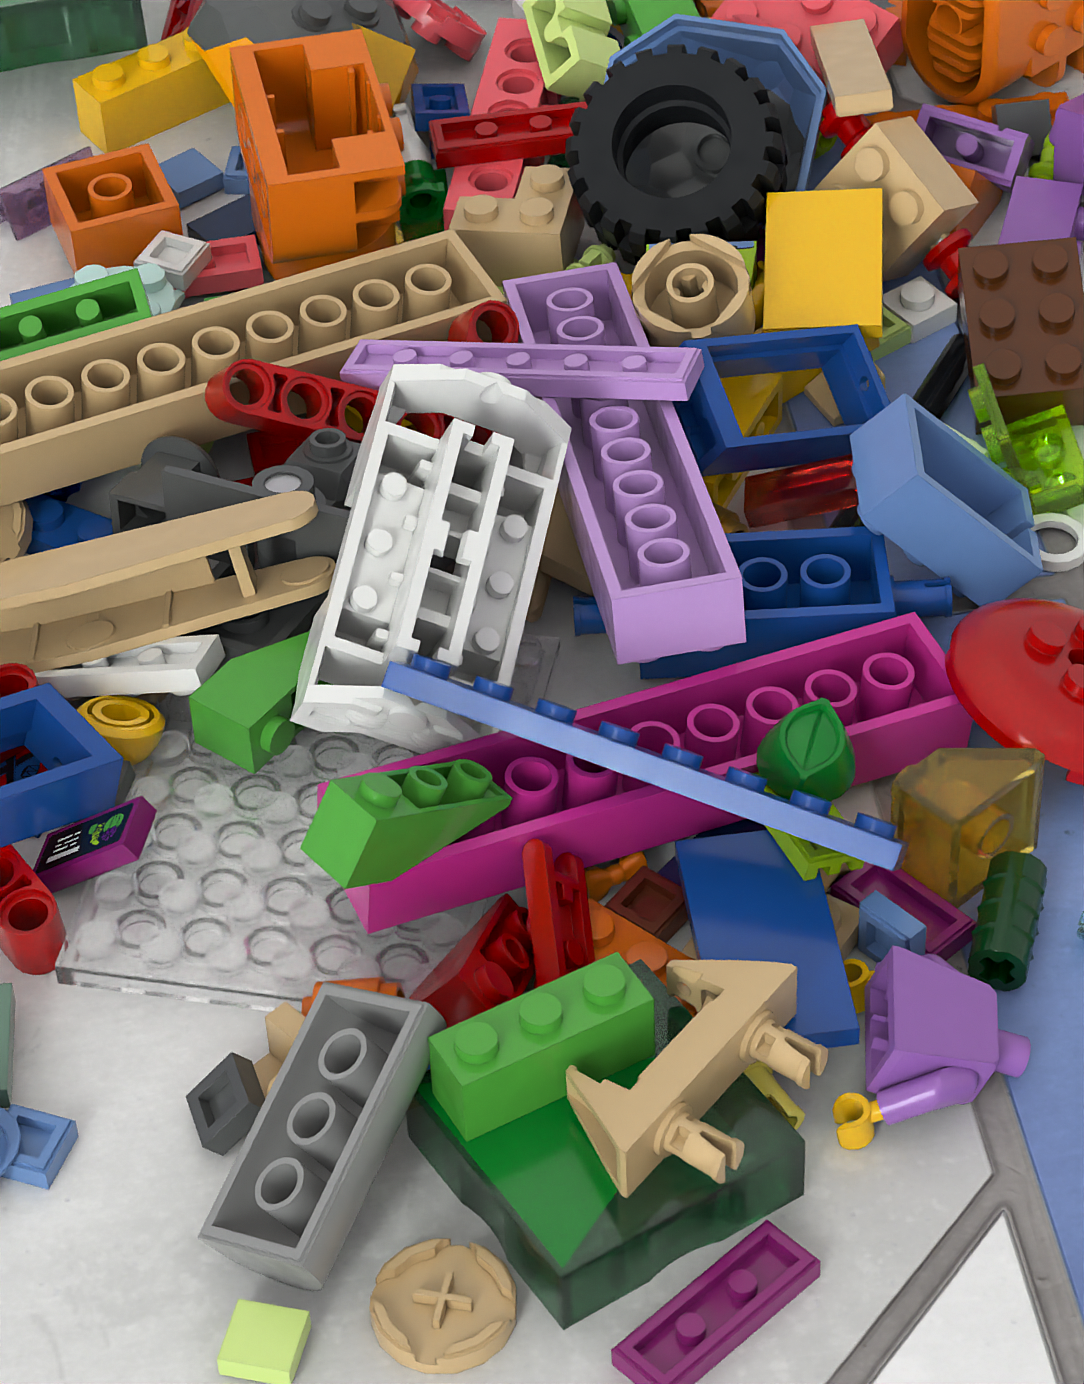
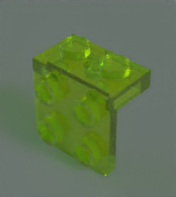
[968,363,1084,515]

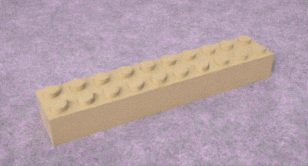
[0,229,507,507]

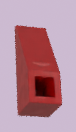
[409,893,535,1029]

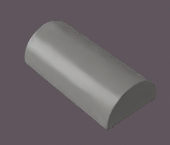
[197,981,447,1291]

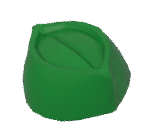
[756,698,856,801]

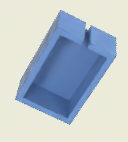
[850,393,1043,607]

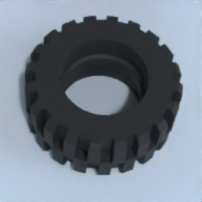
[565,44,788,266]

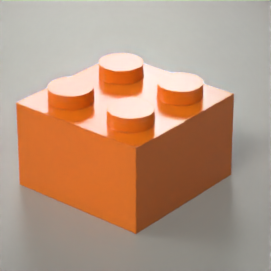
[42,143,183,274]

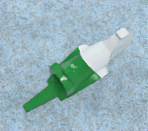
[390,102,448,242]

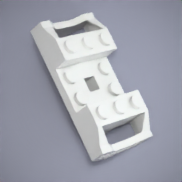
[290,364,572,754]

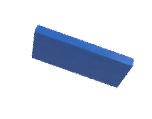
[675,830,860,1048]

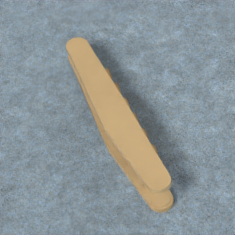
[0,491,336,673]

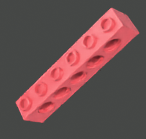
[443,18,562,231]

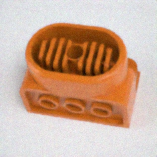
[901,0,1084,105]
[229,29,406,280]

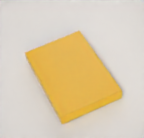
[763,188,883,338]

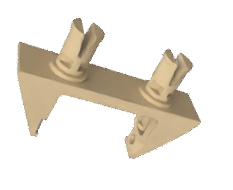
[566,960,829,1198]

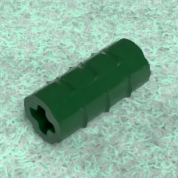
[968,851,1047,991]

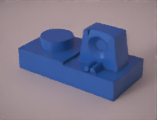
[411,83,470,159]

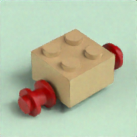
[812,102,979,300]

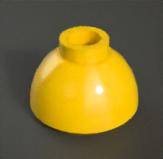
[77,695,165,772]

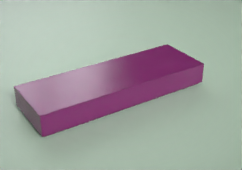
[611,1219,821,1384]

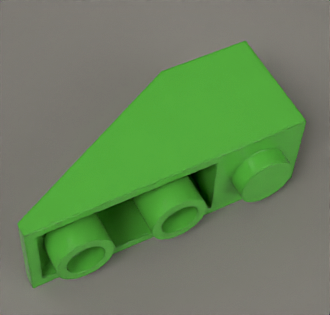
[188,631,333,774]
[300,759,512,889]

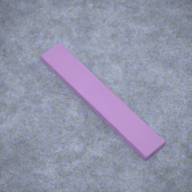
[339,339,704,401]

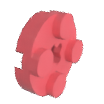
[393,0,487,61]

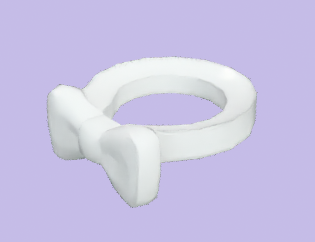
[1031,513,1084,572]

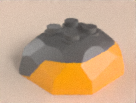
[187,0,419,107]

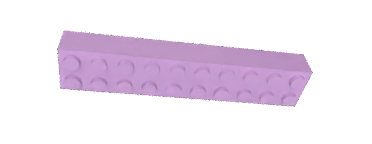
[502,262,747,665]

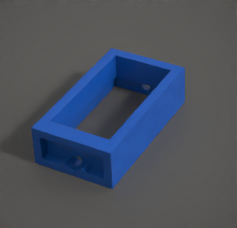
[672,324,891,477]
[0,683,124,848]

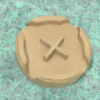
[370,1239,517,1374]

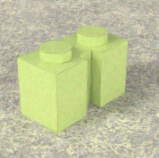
[522,0,620,102]

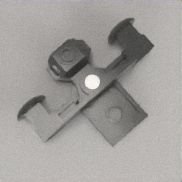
[109,428,456,666]

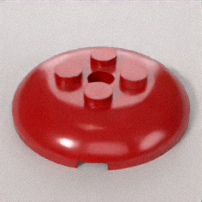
[945,598,1084,786]

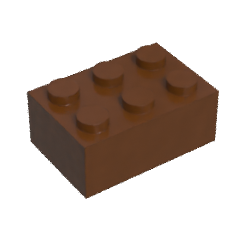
[958,237,1084,435]

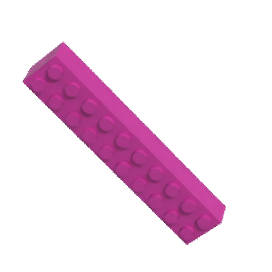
[317,612,973,934]

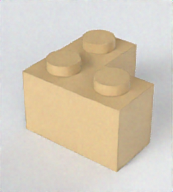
[448,165,585,287]

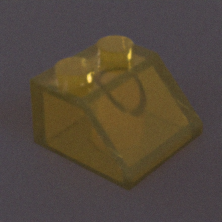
[890,748,1045,908]

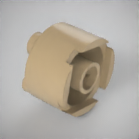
[632,234,756,347]

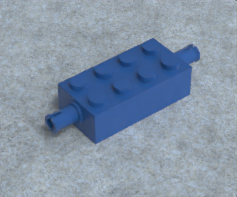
[573,526,953,679]

